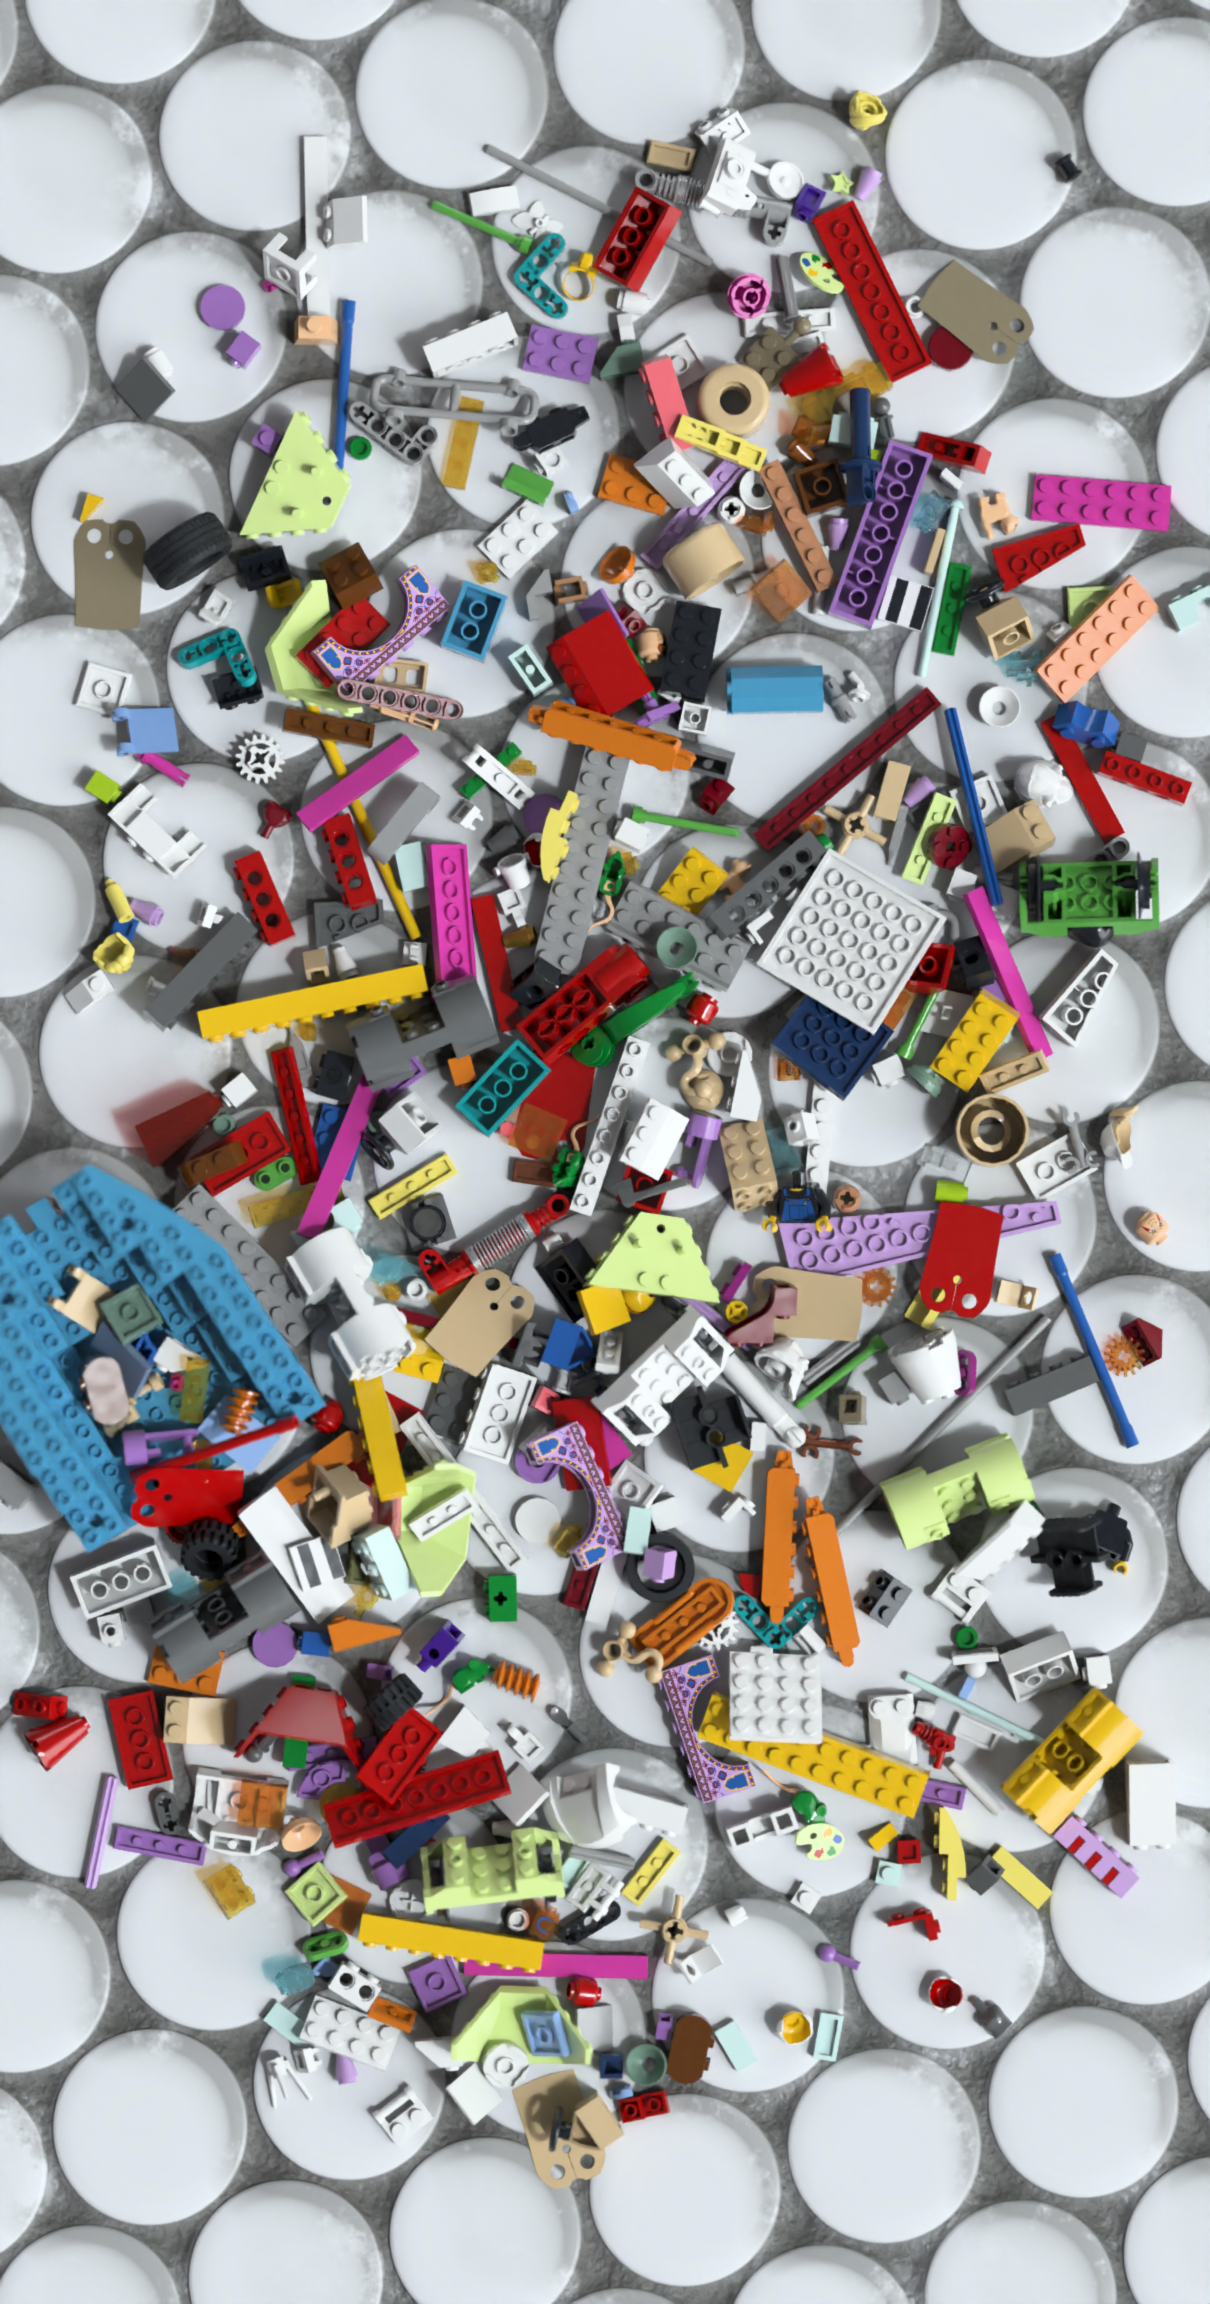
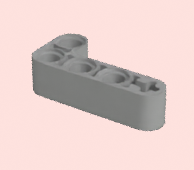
[349,401,438,467]
[366,782,440,866]

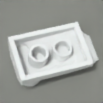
[867,1693,918,1765]

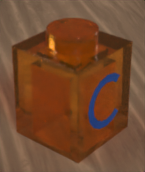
[529,1904,560,1942]

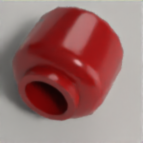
[685,992,719,1027]
[311,1399,345,1434]
[566,1976,602,2008]

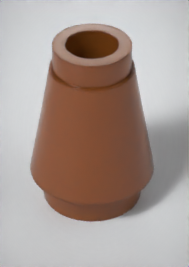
[785,436,819,467]

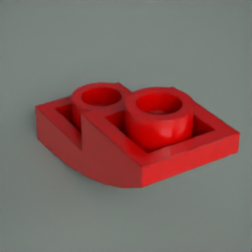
[618,2089,670,2123]

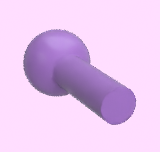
[283,1850,325,1877]
[818,1944,861,1970]

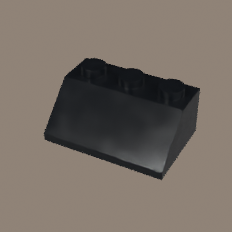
[535,1238,597,1323]

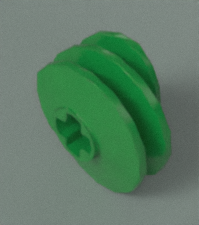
[571,1026,615,1068]

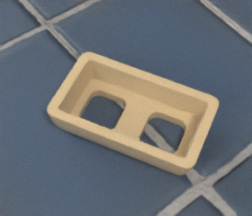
[374,659,429,693]

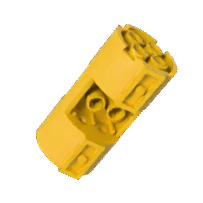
[1000,1686,1145,1834]

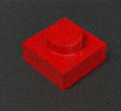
[897,1839,921,1864]

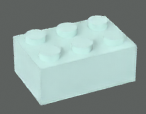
[351,1523,416,1601]

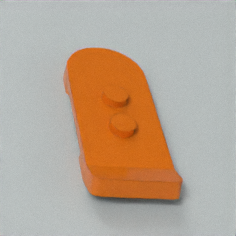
[630,1578,735,1670]

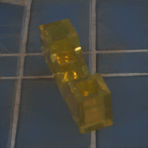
[799,361,893,431]

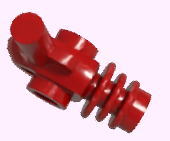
[912,1721,956,1769]

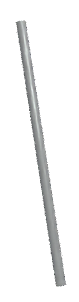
[486,145,713,267]

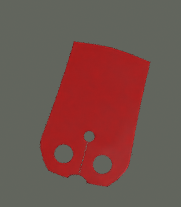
[514,1050,596,1163]
[919,1202,1004,1318]
[131,1468,244,1527]

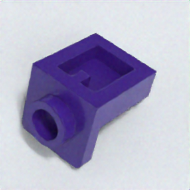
[791,183,827,224]

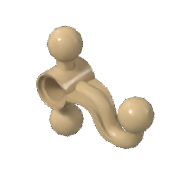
[665,1033,726,1099]
[596,1621,664,1683]

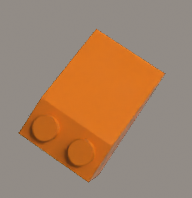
[327,1614,403,1652]

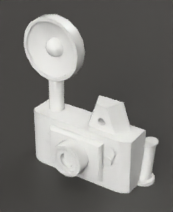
[697,137,804,218]

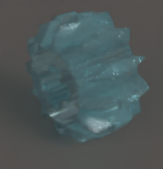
[275,1963,316,1996]

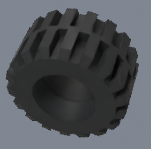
[180,1520,241,1581]
[362,1673,423,1732]

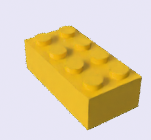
[930,988,1021,1093]

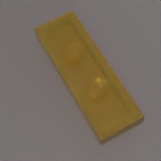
[179,1357,211,1424]

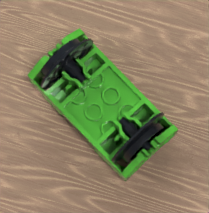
[1019,852,1160,937]

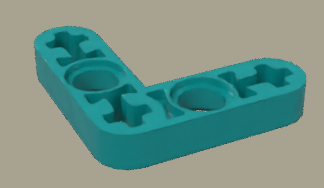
[514,233,568,320]
[178,628,257,687]
[734,1595,819,1649]

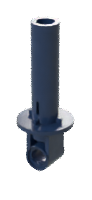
[839,388,882,507]

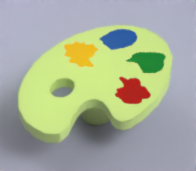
[799,252,844,294]
[795,1822,844,1861]

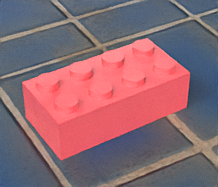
[638,354,694,450]

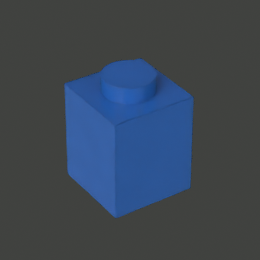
[297,1630,331,1657]

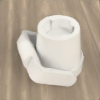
[492,853,531,890]

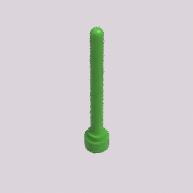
[430,201,534,255]
[631,806,740,837]
[894,959,954,1061]
[795,1334,889,1409]

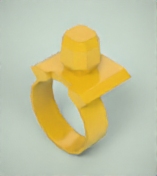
[562,251,599,301]

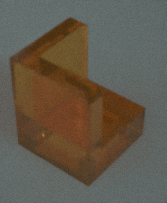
[791,414,831,447]

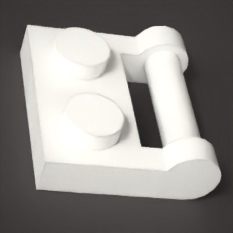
[930,1564,991,1625]
[372,2085,434,2146]

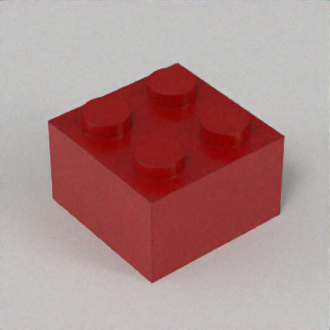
[615,1165,674,1215]

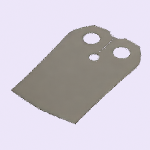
[918,260,1034,364]
[74,519,146,630]

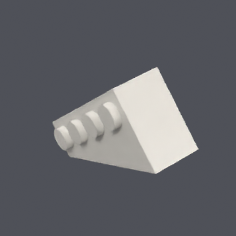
[1038,948,1118,1048]

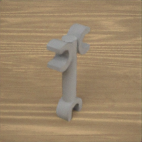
[1062,1112,1100,1174]

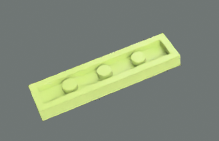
[900,792,957,886]

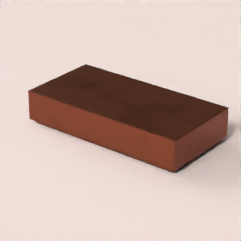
[511,1159,557,1188]

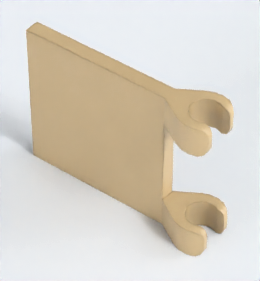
[47,1264,118,1334]

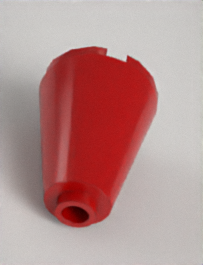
[779,342,845,397]
[24,1714,90,1772]

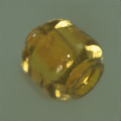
[552,1522,584,1558]

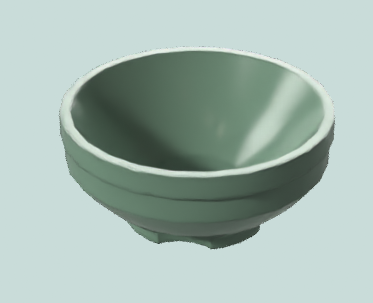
[656,927,698,969]
[905,1064,941,1099]
[625,2043,667,2086]

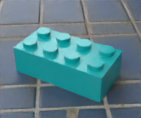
[455,1039,551,1138]

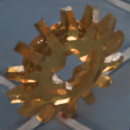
[858,1267,897,1307]
[1104,1336,1145,1377]

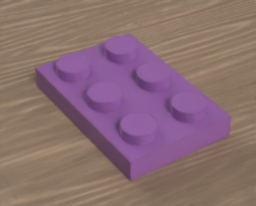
[522,325,599,384]

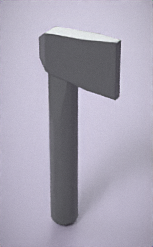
[613,1177,688,1208]

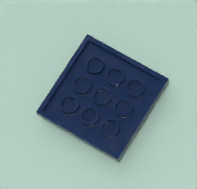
[770,996,894,1101]

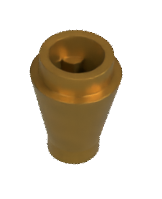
[503,924,538,949]

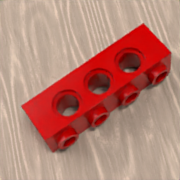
[1096,750,1192,806]
[321,813,378,911]
[233,851,296,947]

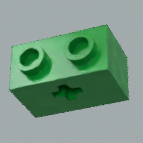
[484,1574,517,1622]

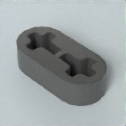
[155,1791,181,1835]

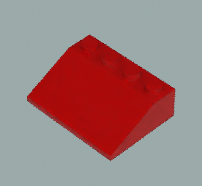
[545,610,654,717]

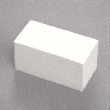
[750,1422,767,1452]

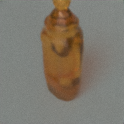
[193,1439,213,1483]

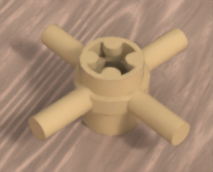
[823,794,887,856]
[639,1894,709,1964]

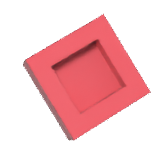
[530,1386,561,1417]

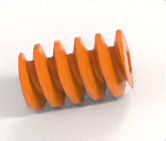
[219,1386,261,1435]
[490,1660,541,1703]

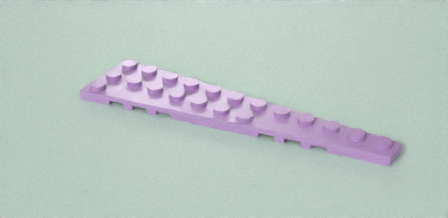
[778,1201,1062,1276]

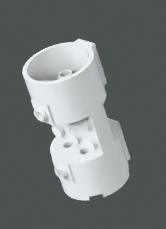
[283,1228,416,1381]

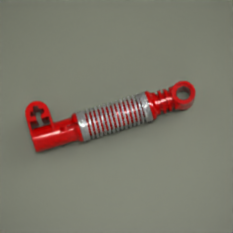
[418,1194,570,1295]

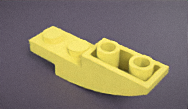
[540,790,580,883]
[934,1806,966,1901]

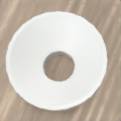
[739,470,774,510]
[979,686,1021,728]

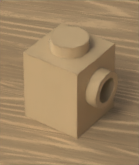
[302,948,331,987]

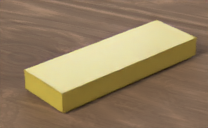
[620,1837,681,1907]
[991,1846,1053,1909]

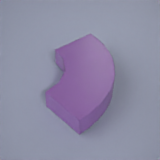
[296,1757,349,1800]

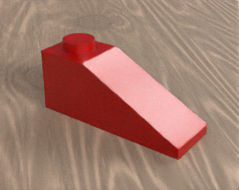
[916,432,992,475]

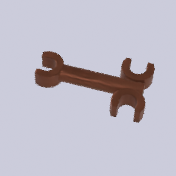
[801,1425,863,1459]

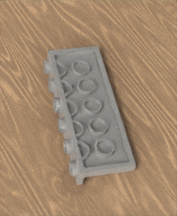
[606,879,752,992]

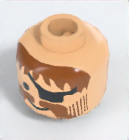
[636,628,667,663]

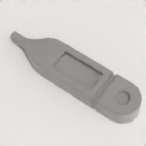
[886,804,909,866]
[288,1027,315,1088]

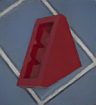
[1121,1318,1163,1367]

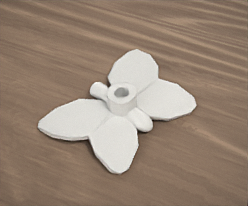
[512,201,563,251]

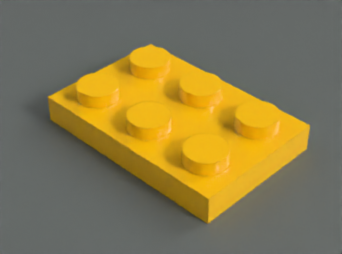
[658,846,729,915]

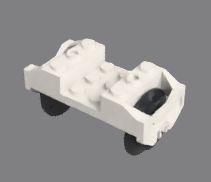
[591,1304,734,1446]

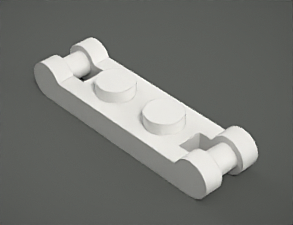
[462,743,535,811]

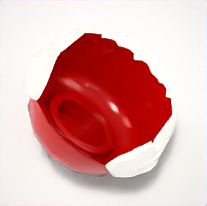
[523,832,542,867]
[928,1975,963,2014]

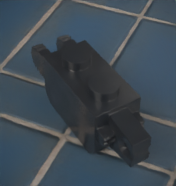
[513,406,590,454]

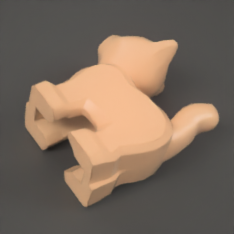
[976,492,1020,540]
[718,859,763,901]

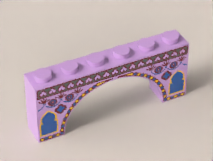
[310,564,451,696]
[522,1421,626,1571]
[658,1653,756,1803]

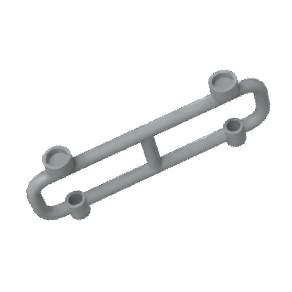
[370,368,539,437]

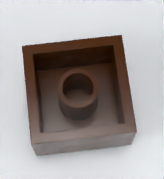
[792,458,849,519]
[318,542,384,610]

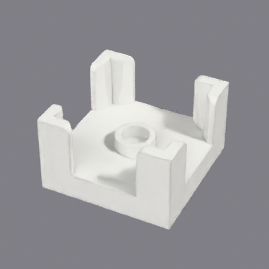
[263,232,318,300]

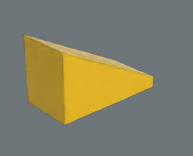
[80,493,105,524]
[868,1822,899,1852]

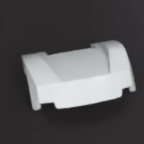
[540,1763,637,1849]
[188,1767,290,1856]

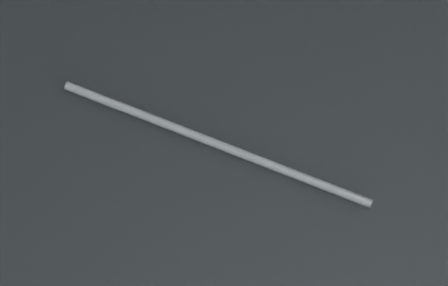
[804,1315,1051,1565]

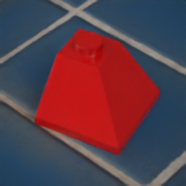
[904,943,955,995]

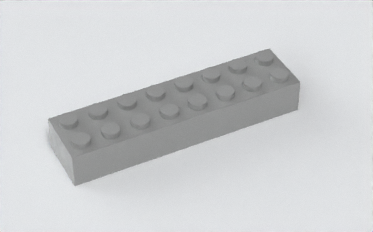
[172,1184,329,1347]

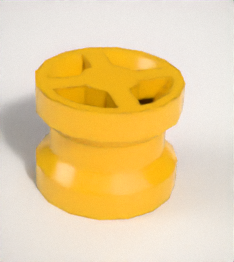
[725,1301,748,1323]

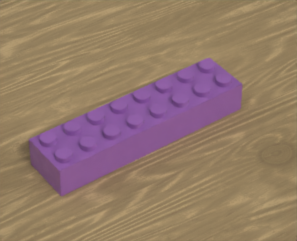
[828,440,933,630]

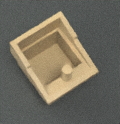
[306,1464,373,1549]

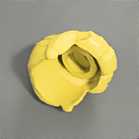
[849,90,887,131]
[92,932,135,974]

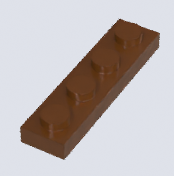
[282,708,375,749]

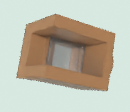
[552,576,588,607]

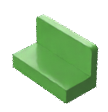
[502,464,554,507]

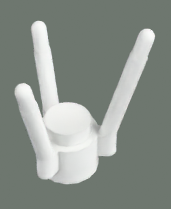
[265,2056,312,2108]

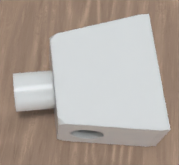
[438,1705,496,1759]

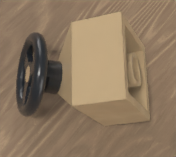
[964,578,1035,661]
[549,2091,624,2152]

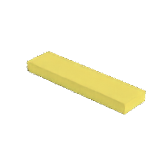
[368,1153,458,1220]

